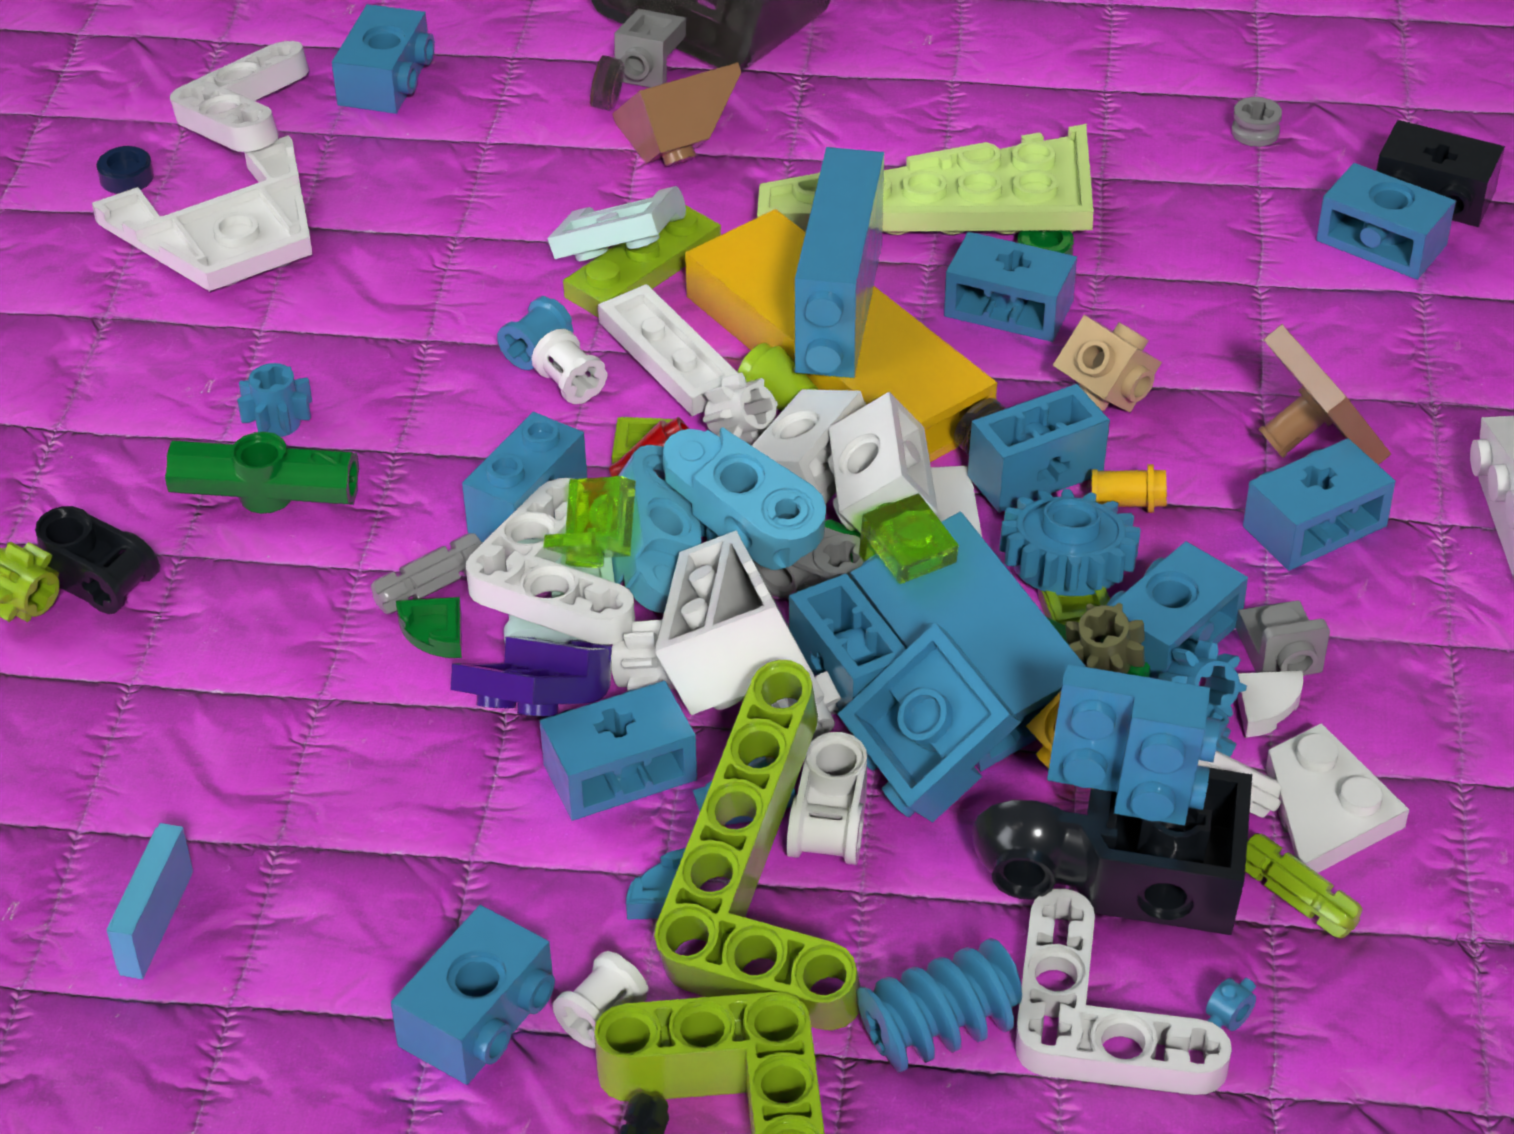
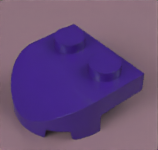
[451,637,612,716]

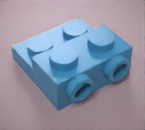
[838,623,1021,822]
[1047,664,1220,826]

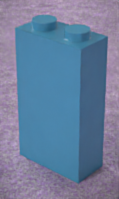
[795,147,884,378]
[850,511,1086,772]

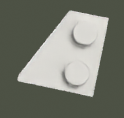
[1266,723,1409,873]

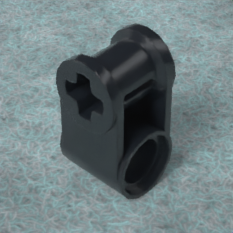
[35,506,160,614]

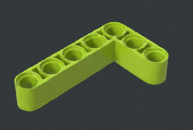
[654,660,860,1031]
[594,992,825,1134]

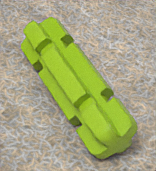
[1245,833,1363,939]

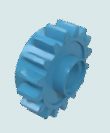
[999,489,1141,596]

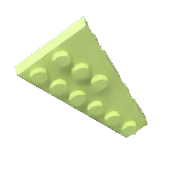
[757,124,1094,235]

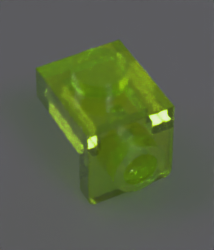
[543,476,636,568]
[859,493,959,584]

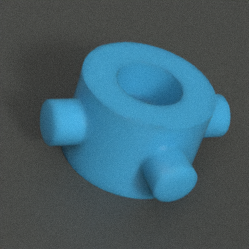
[1206,978,1256,1031]

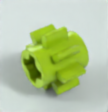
[0,542,59,622]

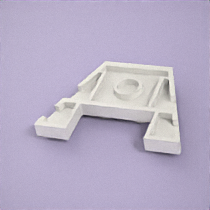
[92,135,313,292]

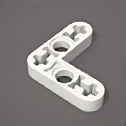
[170,41,309,152]
[466,478,635,645]
[1015,889,1232,1095]

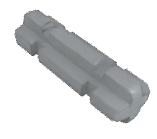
[371,533,483,614]

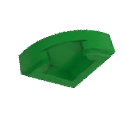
[396,597,462,658]

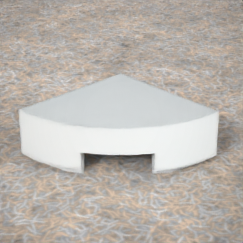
[1237,671,1303,738]

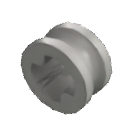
[1232,97,1282,147]

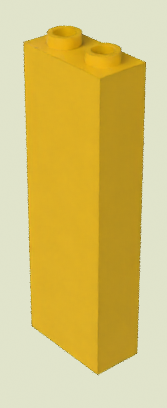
[685,209,997,462]

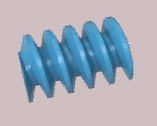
[856,938,1022,1073]

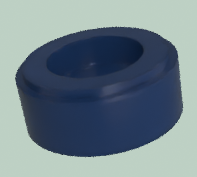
[96,146,154,194]

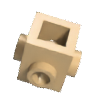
[1053,315,1162,412]

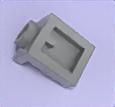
[614,9,686,88]
[1236,600,1330,676]

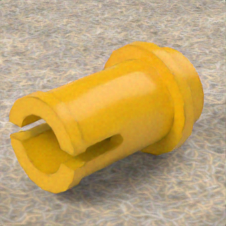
[1092,464,1167,513]

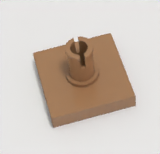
[1258,324,1391,465]

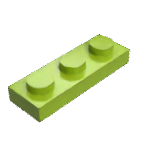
[563,205,721,318]

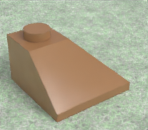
[612,62,741,167]

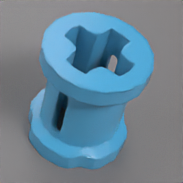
[497,296,574,370]

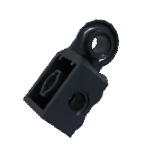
[971,768,1253,935]

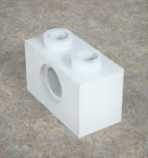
[752,389,866,504]
[828,392,938,547]

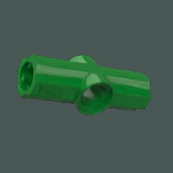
[165,432,359,514]

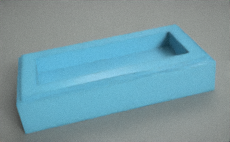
[106,823,193,980]

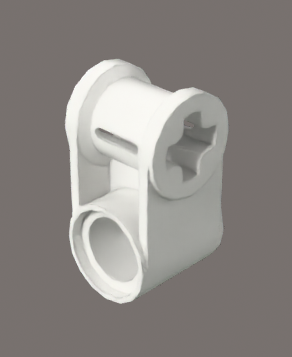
[787,732,867,865]

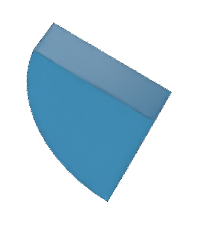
[626,848,686,920]

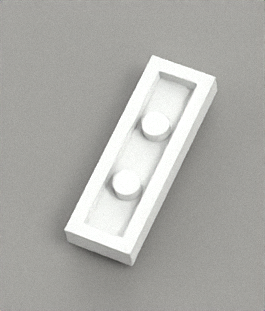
[598,284,738,416]

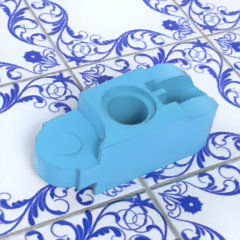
[663,427,826,570]
[606,445,701,613]

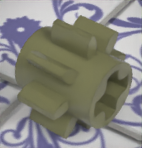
[1065,603,1145,674]

